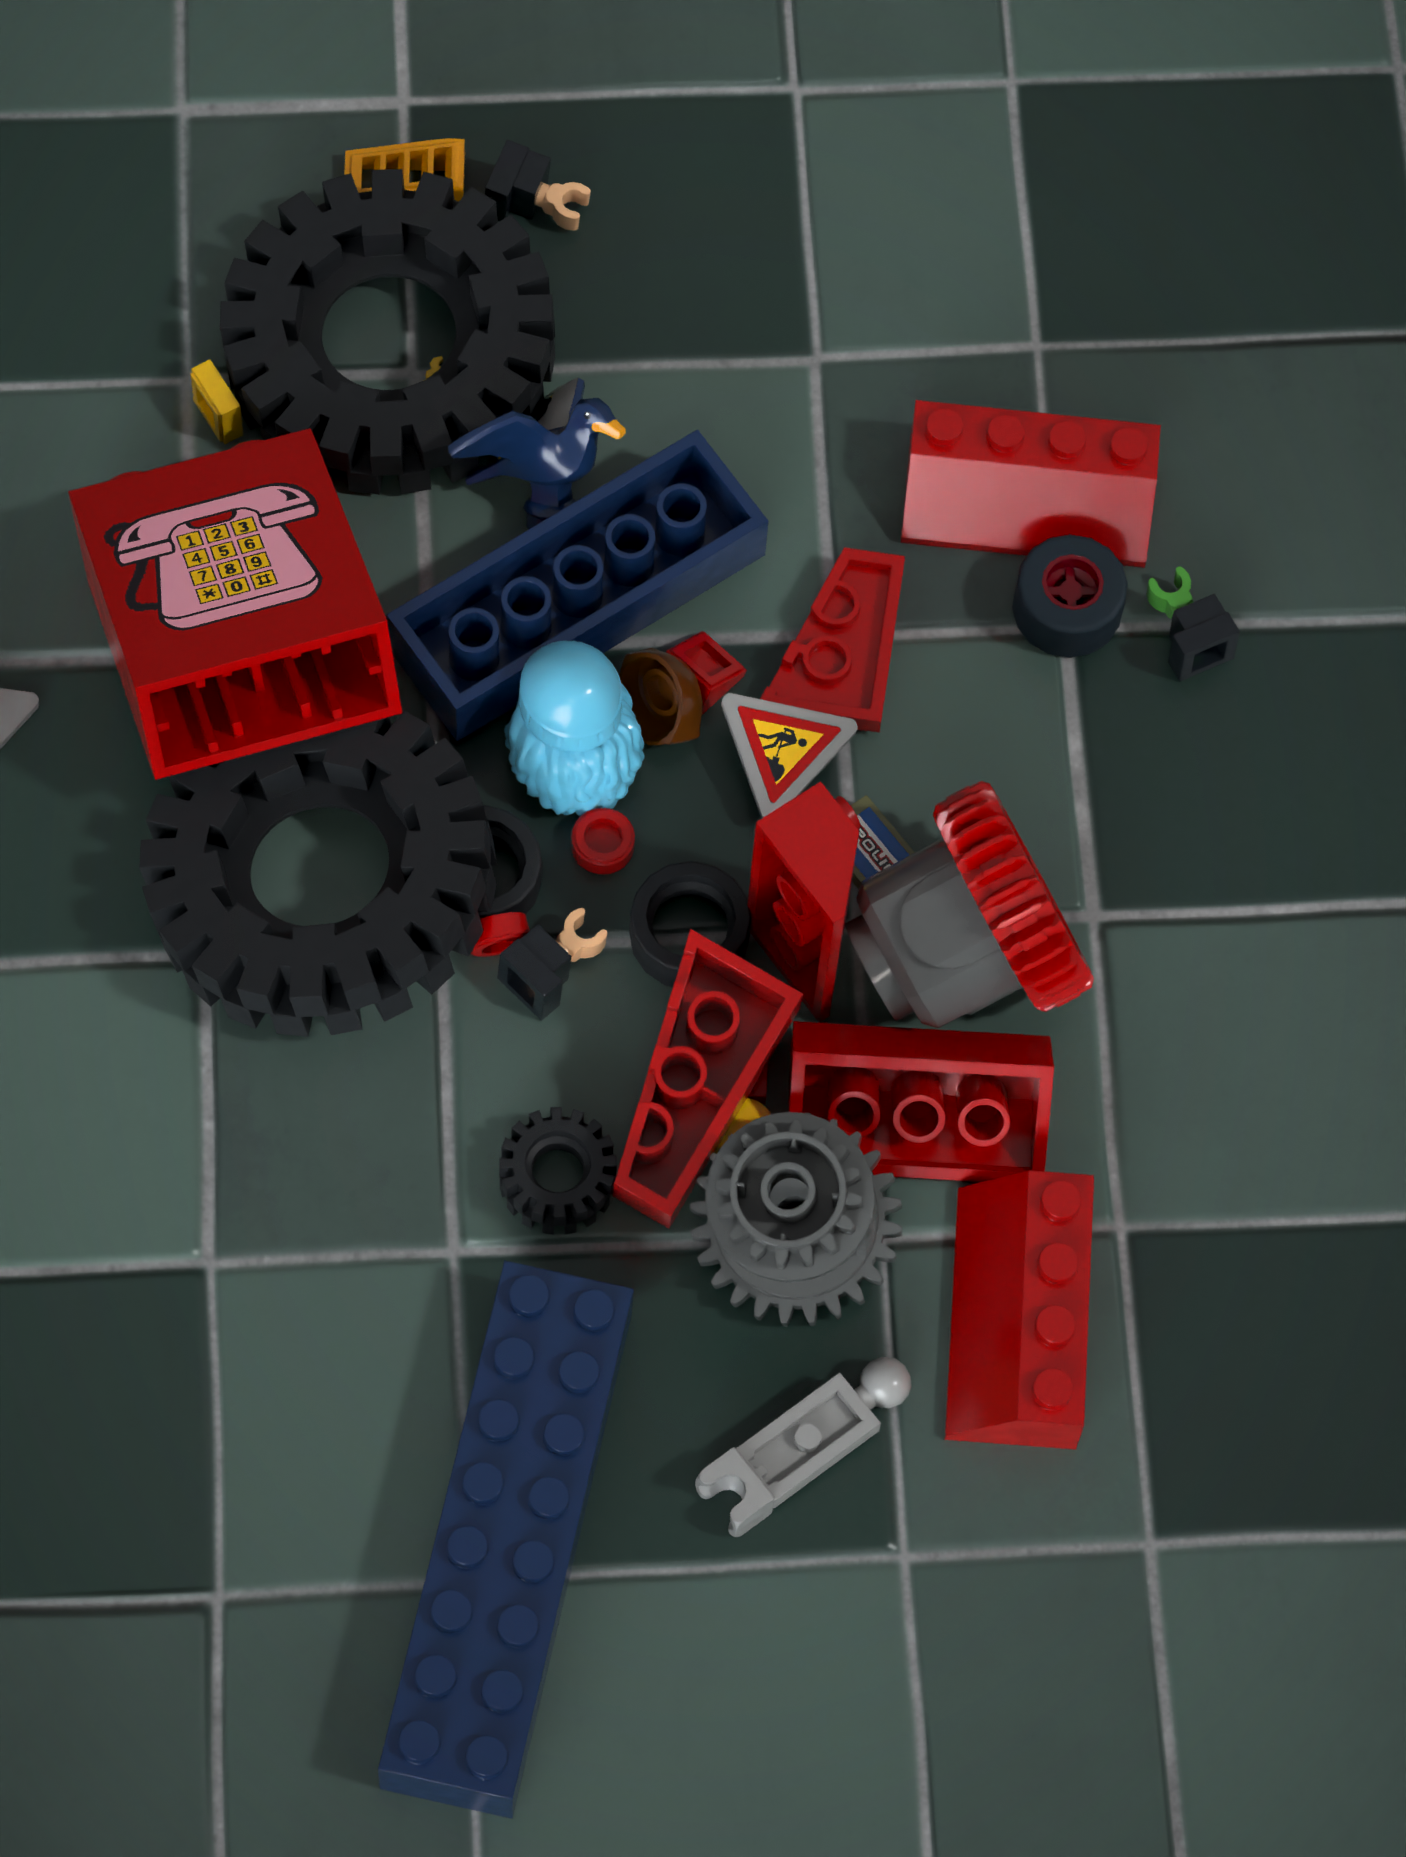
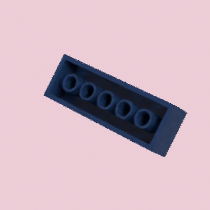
[386,429,769,741]

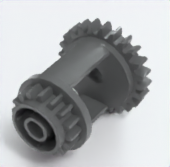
[690,1112,902,1327]

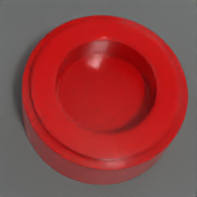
[571,808,635,875]
[471,912,530,957]

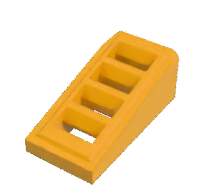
[344,138,465,201]

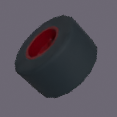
[1012,534,1128,658]

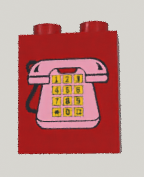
[68,428,403,780]

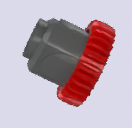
[845,781,1094,1028]

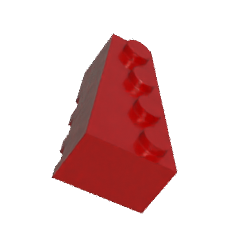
[613,929,803,1229]

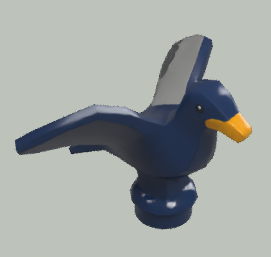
[448,378,626,529]

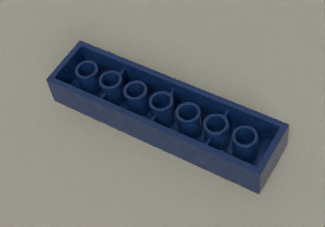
[378,1260,634,1819]

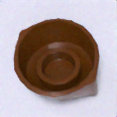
[619,648,703,745]

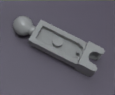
[695,1357,912,1537]

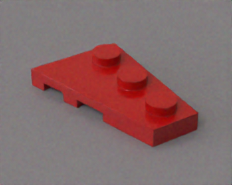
[760,547,905,733]

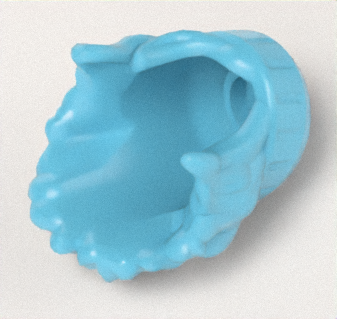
[504,640,645,816]

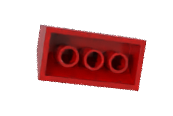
[900,400,1161,568]
[747,781,860,1023]
[787,1021,1054,1182]
[945,1170,1094,1450]

